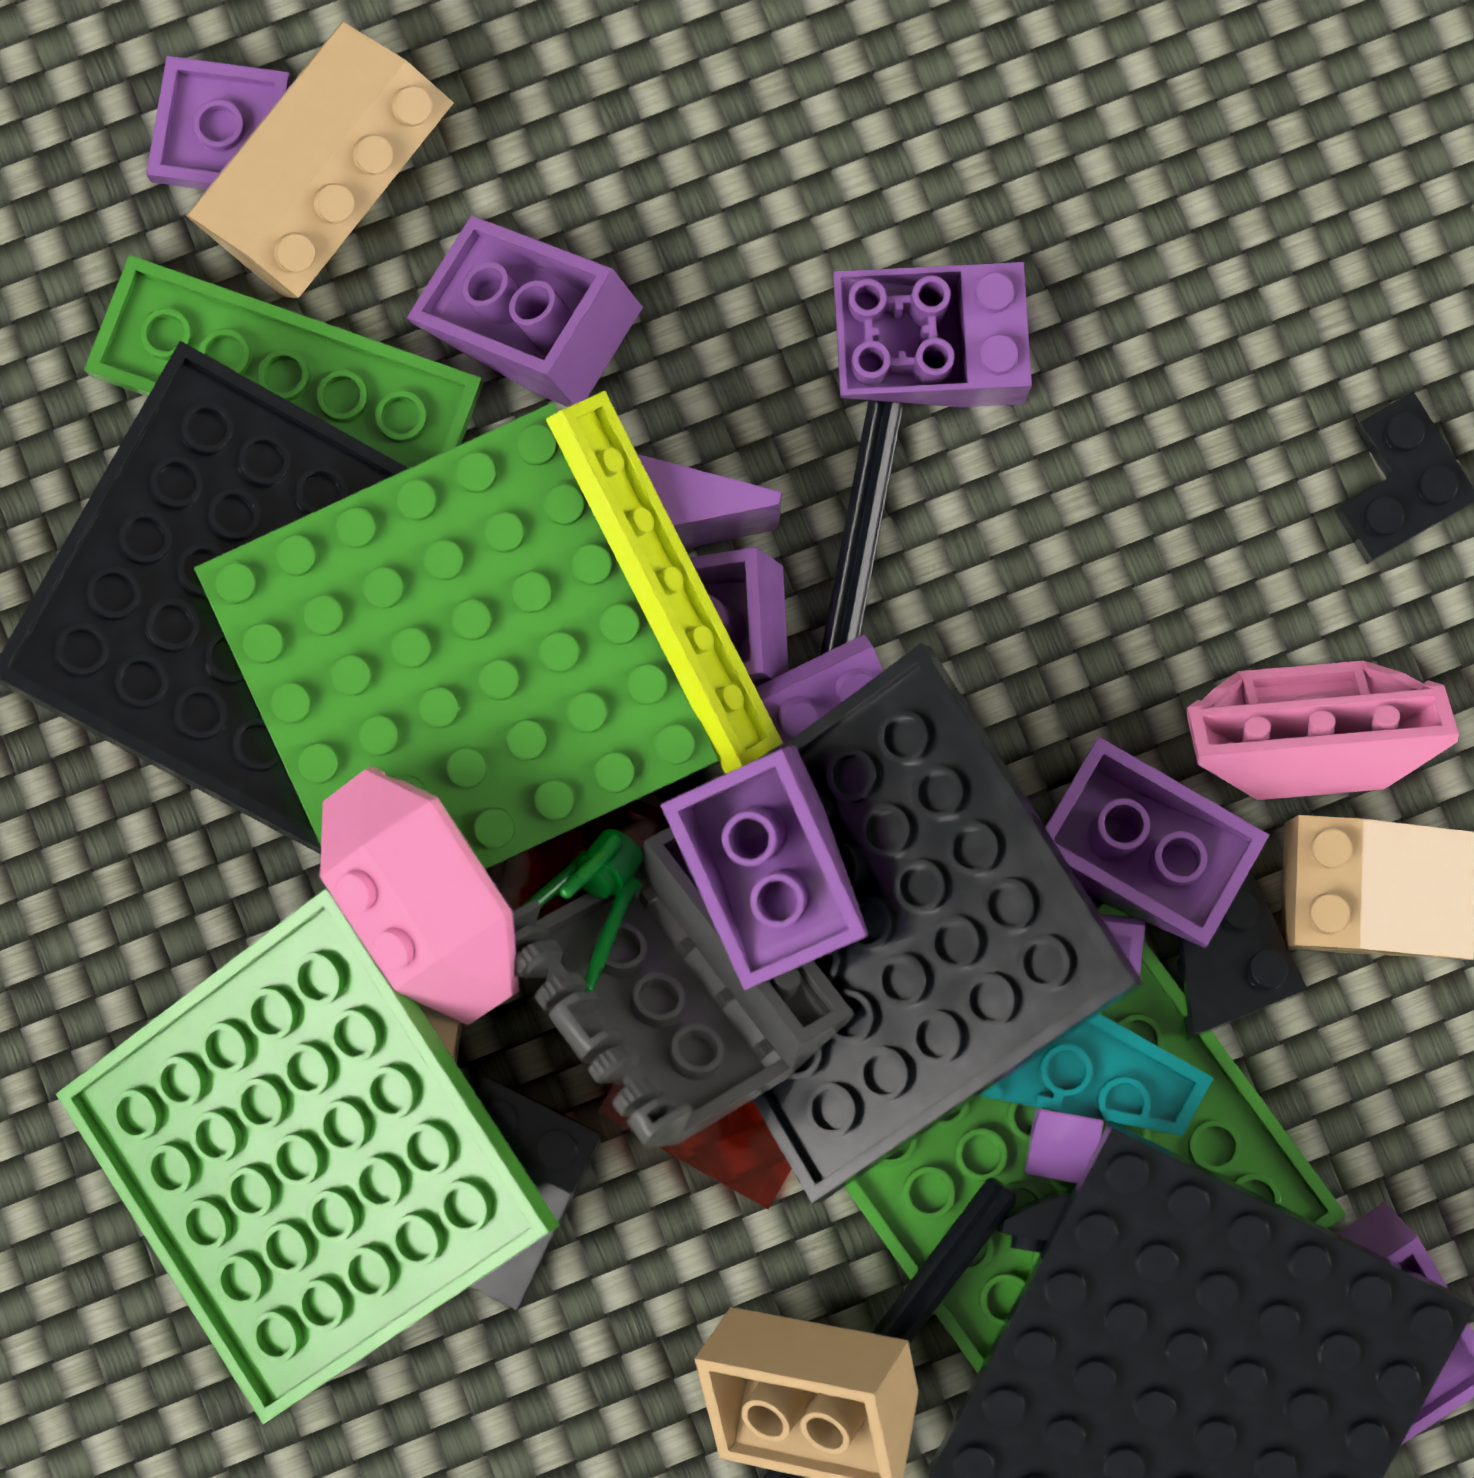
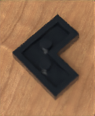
[1334,391,1474,564]

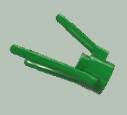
[519,829,643,992]

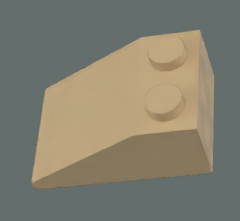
[1281,815,1474,960]

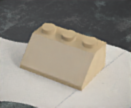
[695,1307,918,1478]

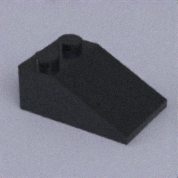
[469,1076,605,1311]

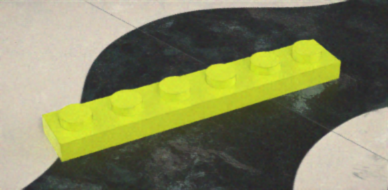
[546,391,783,774]

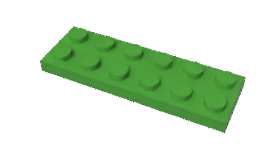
[84,255,484,468]

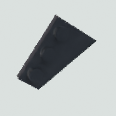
[1177,869,1308,1041]

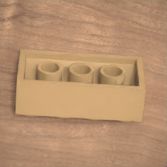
[186,22,454,298]

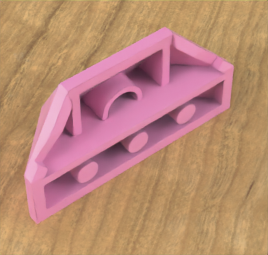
[1187,661,1459,800]
[320,766,519,1025]

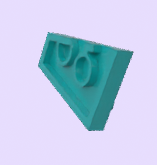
[979,1013,1214,1136]

